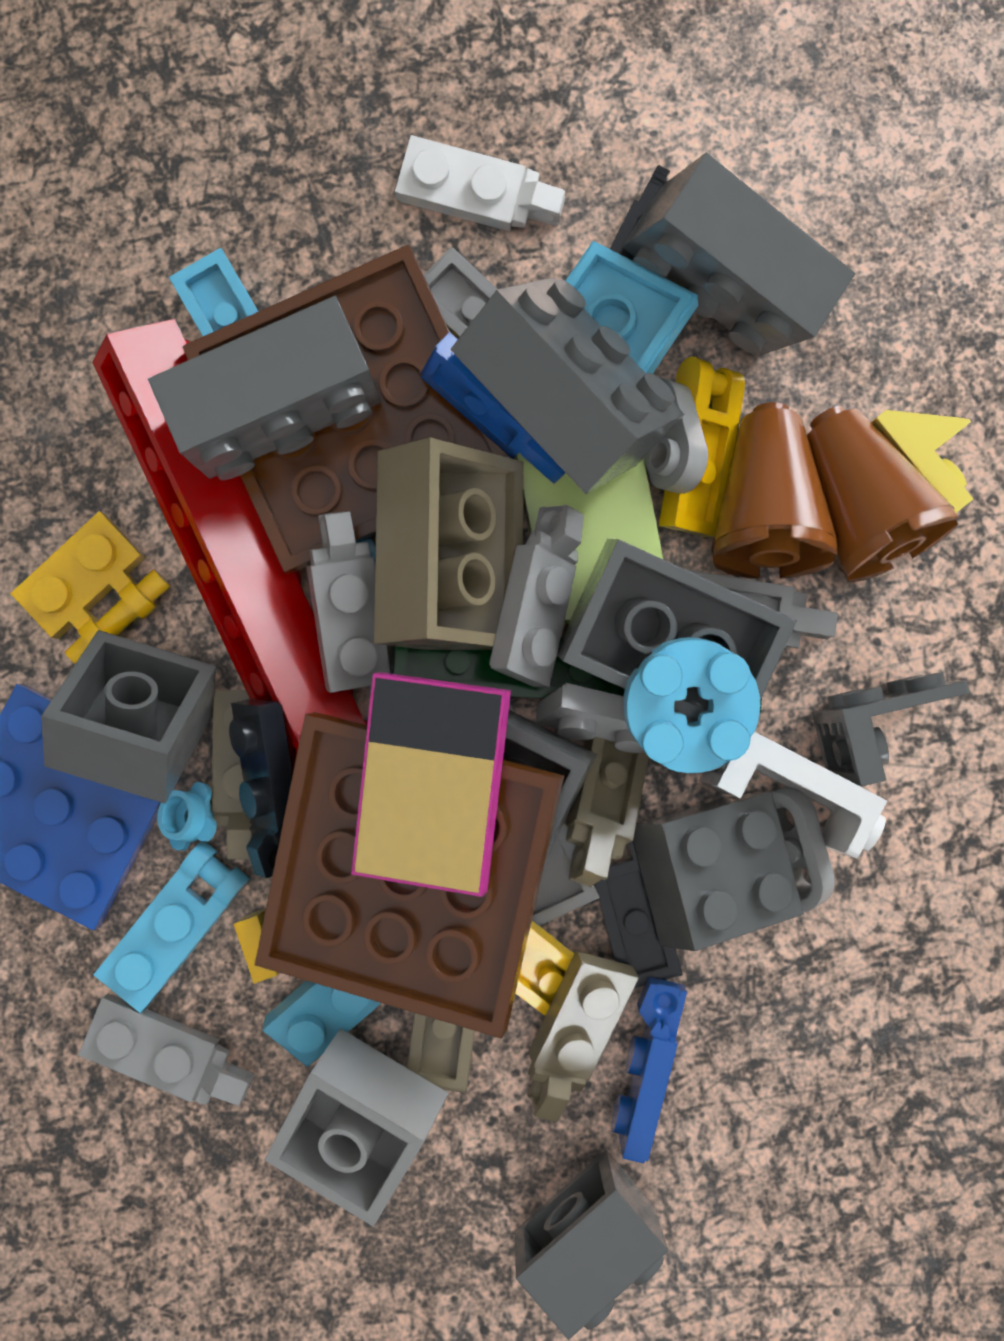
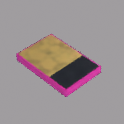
[351,672,511,897]

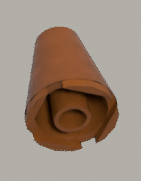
[712,402,838,578]
[807,406,959,583]

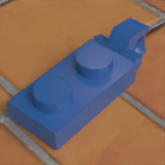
[421,332,565,484]
[611,977,687,1164]

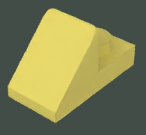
[871,410,973,513]

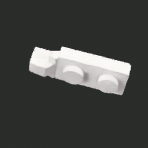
[395,135,565,232]

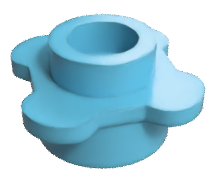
[157,782,217,851]

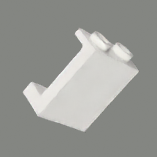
[699,732,887,859]

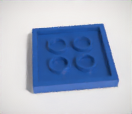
[0,684,161,931]

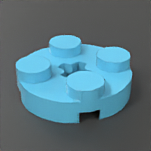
[623,637,760,773]

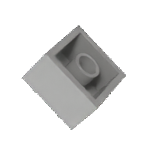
[264,1028,449,1227]

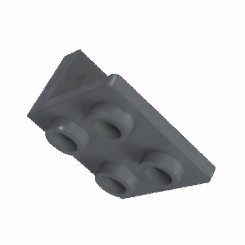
[812,672,970,787]

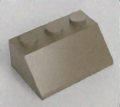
[374,437,524,650]

